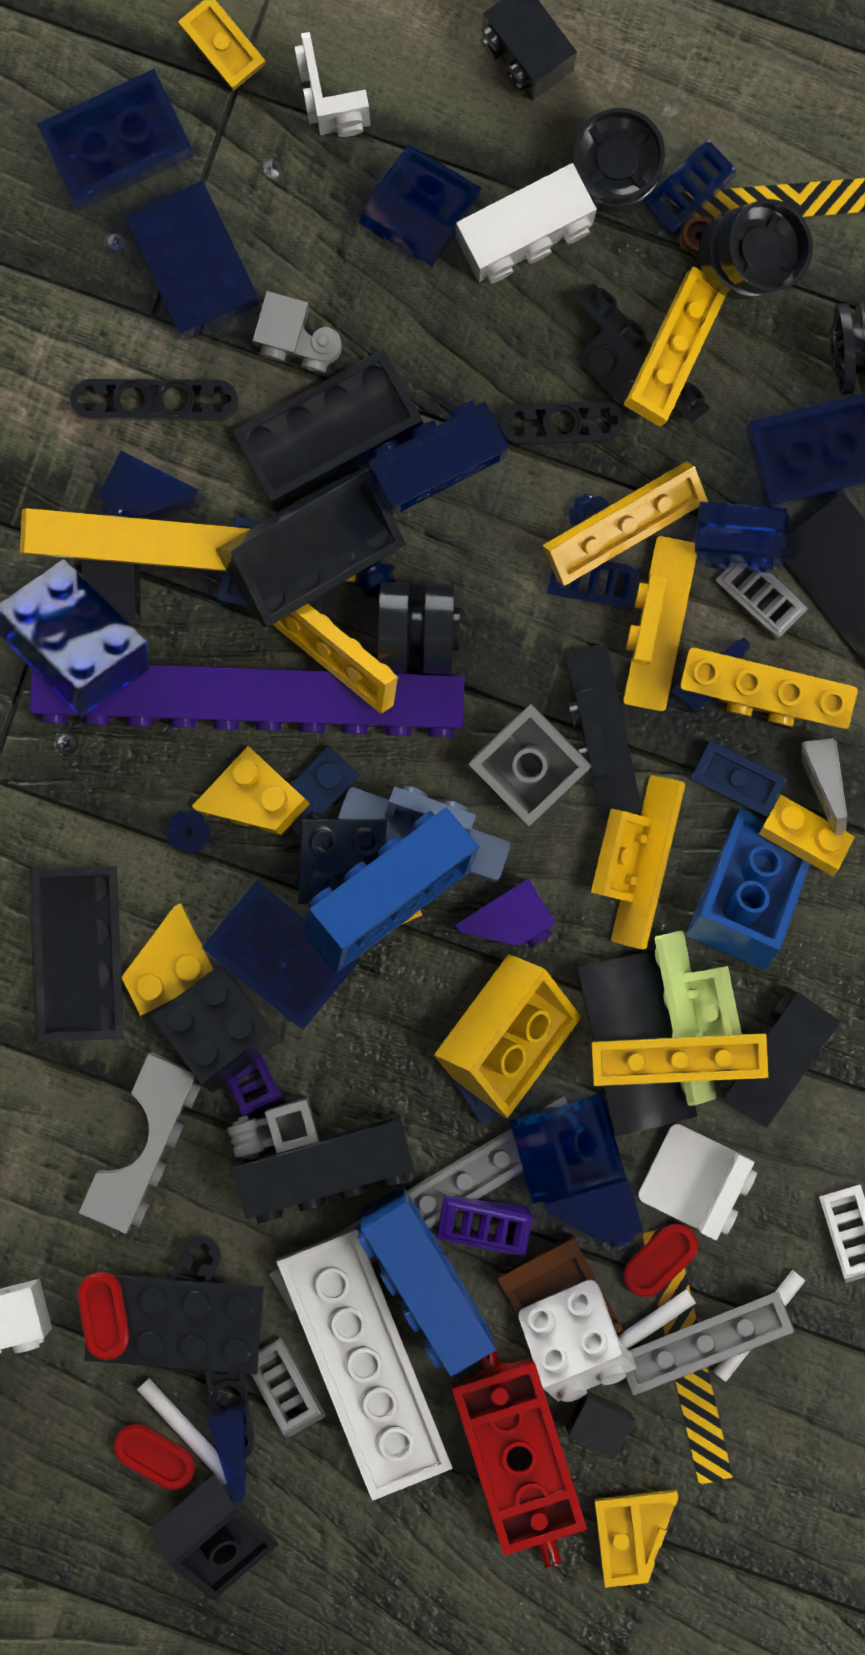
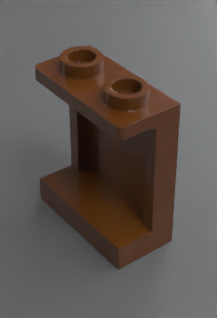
[497,1234,623,1334]

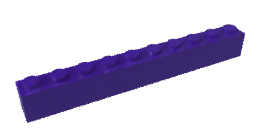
[30,661,465,738]

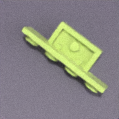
[655,931,742,1106]

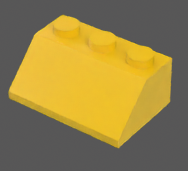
[434,954,582,1118]

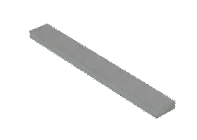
[269,1096,586,1311]

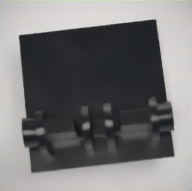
[298,813,387,904]

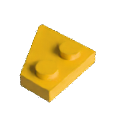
[192,746,310,835]
[121,903,214,1016]
[594,1490,678,1588]

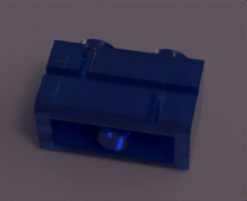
[695,501,789,573]

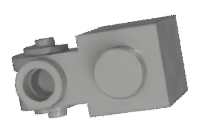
[253,291,342,374]
[227,1097,320,1160]

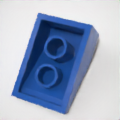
[686,808,810,970]

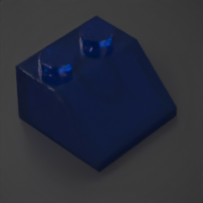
[358,144,482,267]
[97,451,204,520]
[509,1092,626,1204]
[542,1174,644,1248]

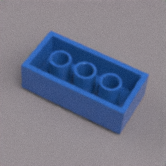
[303,807,480,974]
[356,1185,496,1377]

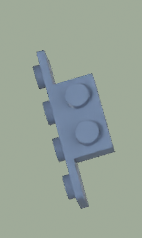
[338,786,511,882]

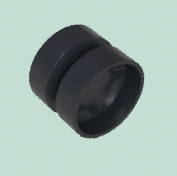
[571,108,665,212]
[699,199,813,300]
[378,582,460,675]

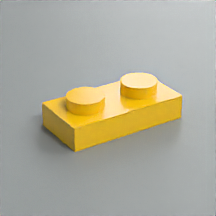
[178,0,266,91]
[758,794,855,876]

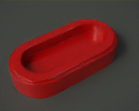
[624,1224,698,1297]
[78,1272,130,1360]
[114,1423,195,1490]

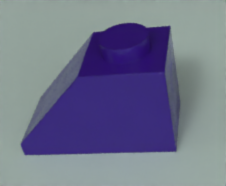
[455,879,556,948]

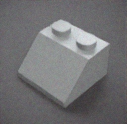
[469,704,592,826]

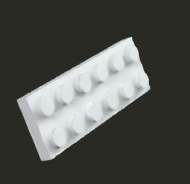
[276,1227,453,1501]

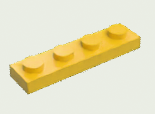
[624,266,726,427]
[542,461,708,586]
[272,603,398,714]
[592,1033,769,1086]

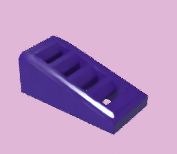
[227,1055,286,1119]
[436,1195,532,1256]

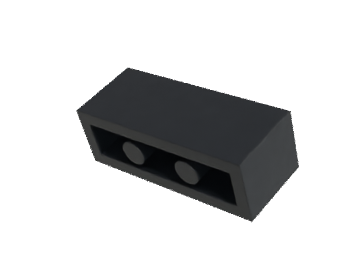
[720,991,841,1128]

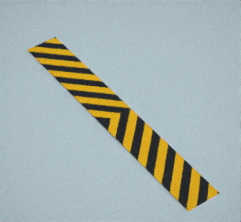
[671,178,865,227]
[642,1229,733,1485]

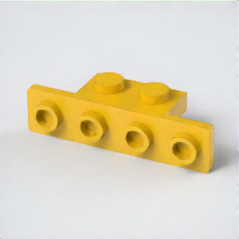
[623,536,699,712]
[680,648,858,729]
[591,775,685,950]

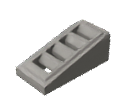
[715,550,808,641]
[800,738,847,835]
[251,1338,326,1437]

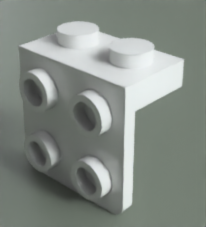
[295,32,371,137]
[638,1124,757,1241]
[519,1280,637,1402]

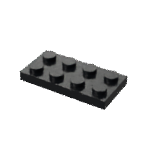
[84,1272,265,1375]

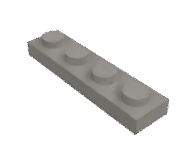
[626,1291,795,1396]

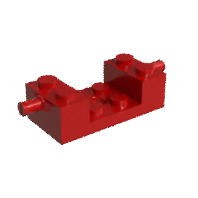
[451,1351,587,1568]

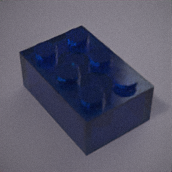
[37,69,194,211]
[125,180,261,342]
[746,393,865,511]
[369,400,509,516]
[0,559,149,718]
[202,880,359,1030]

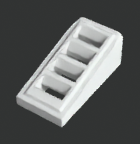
[819,1185,865,1283]

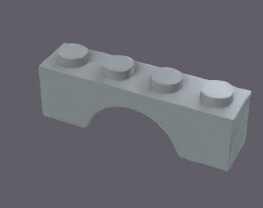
[79,1052,202,1234]

